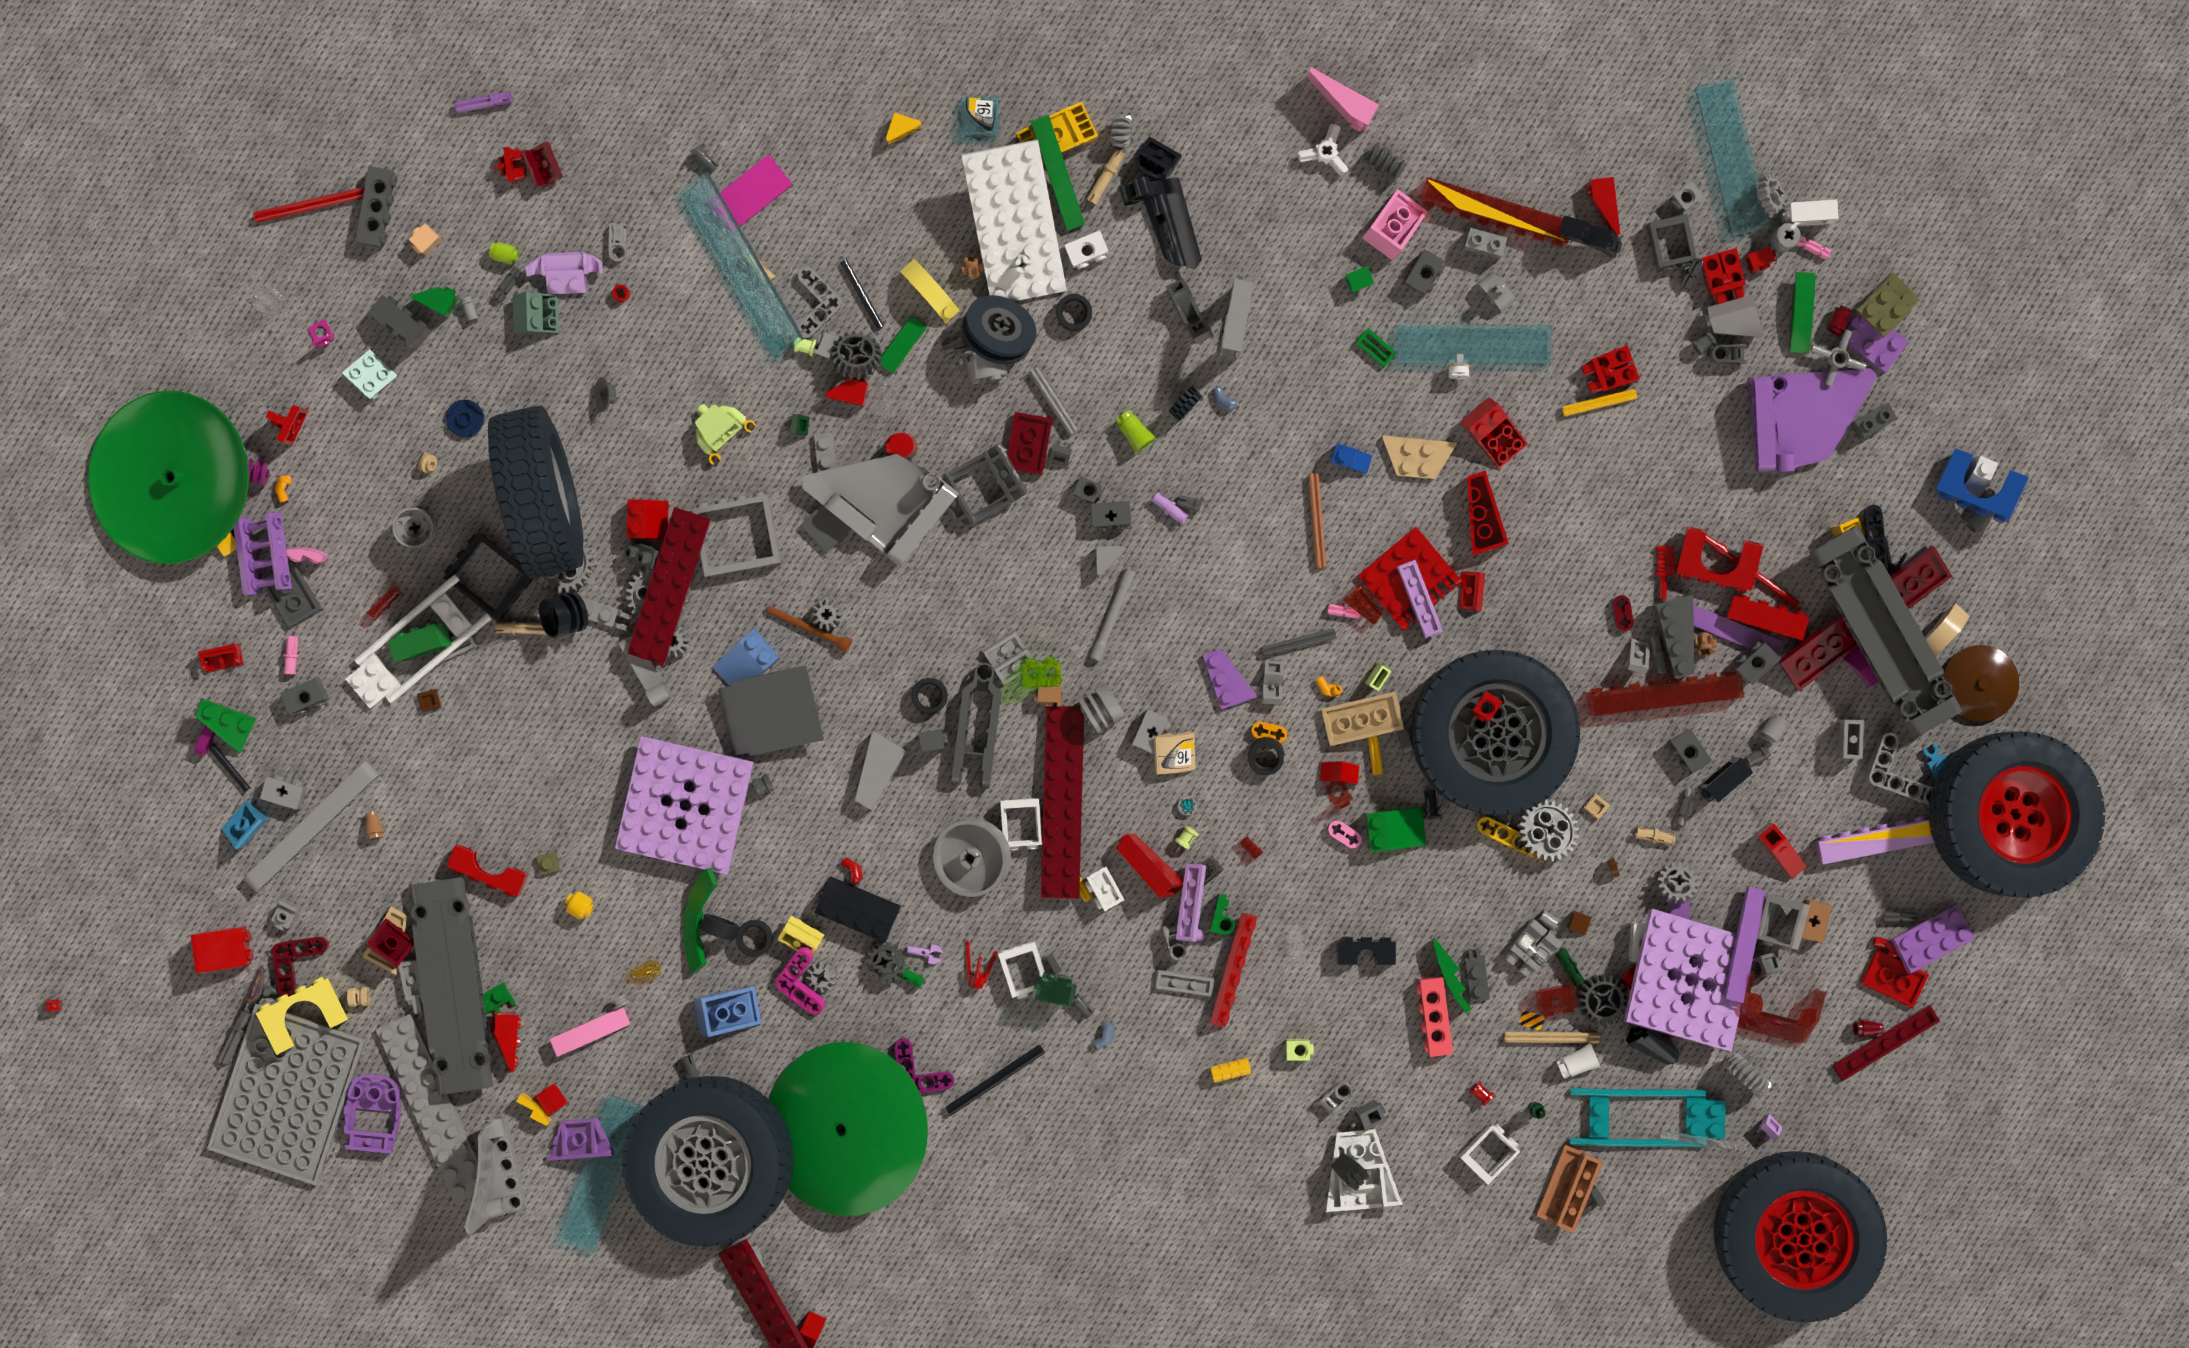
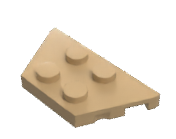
[1382,436,1456,479]

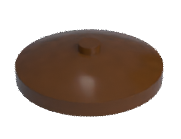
[1941,645,2019,722]

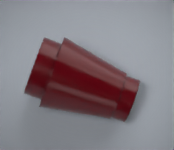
[1853,1019,1884,1038]

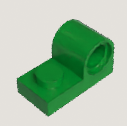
[1210,893,1235,935]

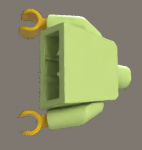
[695,404,756,465]

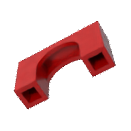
[1675,526,1764,593]

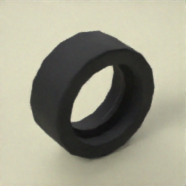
[1056,294,1092,331]
[911,678,948,714]
[1248,737,1284,776]
[700,914,739,941]
[736,920,773,957]

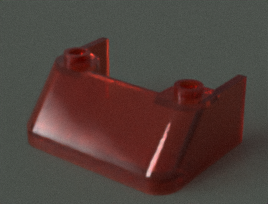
[1737,971,1826,1043]

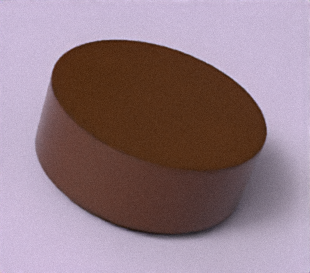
[1607,858,1620,878]

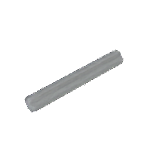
[1030,367,1077,435]

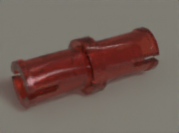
[366,585,402,621]

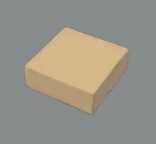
[1583,793,1610,820]

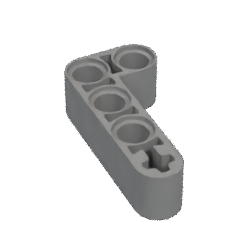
[619,634,673,707]

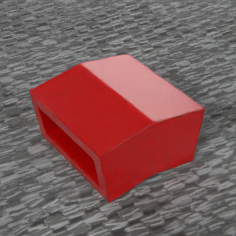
[535,1083,568,1116]

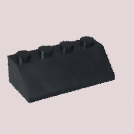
[814,876,901,942]

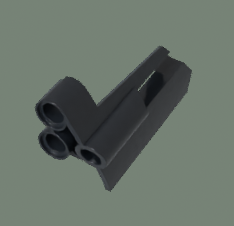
[1119,176,1202,269]

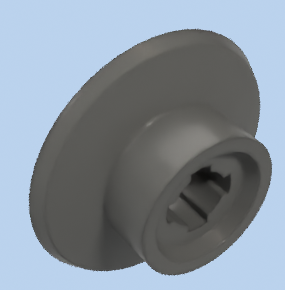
[595,377,616,412]

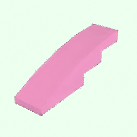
[549,1007,630,1057]

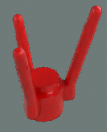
[966,941,998,989]

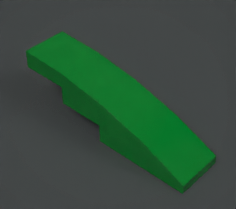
[1789,272,1816,353]
[1431,938,1472,1014]

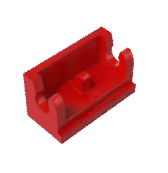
[198,643,244,672]

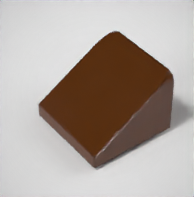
[1567,911,1592,935]

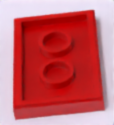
[1860,949,1929,1008]

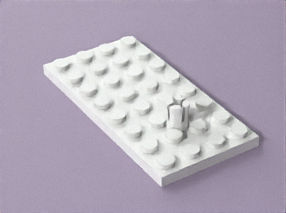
[961,139,1067,301]

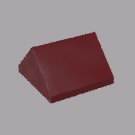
[365,918,414,969]

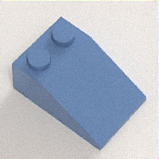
[713,629,781,685]
[693,986,762,1037]

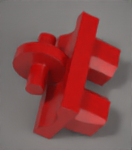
[494,147,527,184]

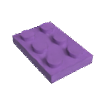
[1839,313,1909,373]

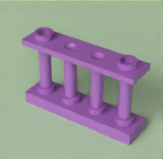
[234,512,292,596]

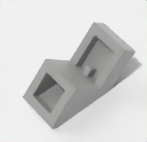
[1263,660,1284,705]

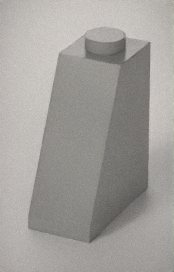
[1705,295,1764,337]

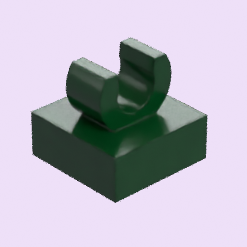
[786,414,810,436]

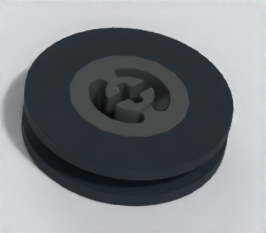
[961,295,1036,364]

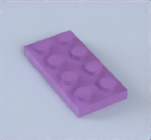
[1891,904,1975,973]

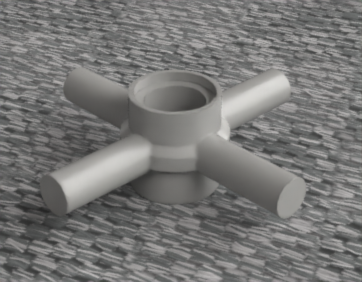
[1810,329,1866,386]

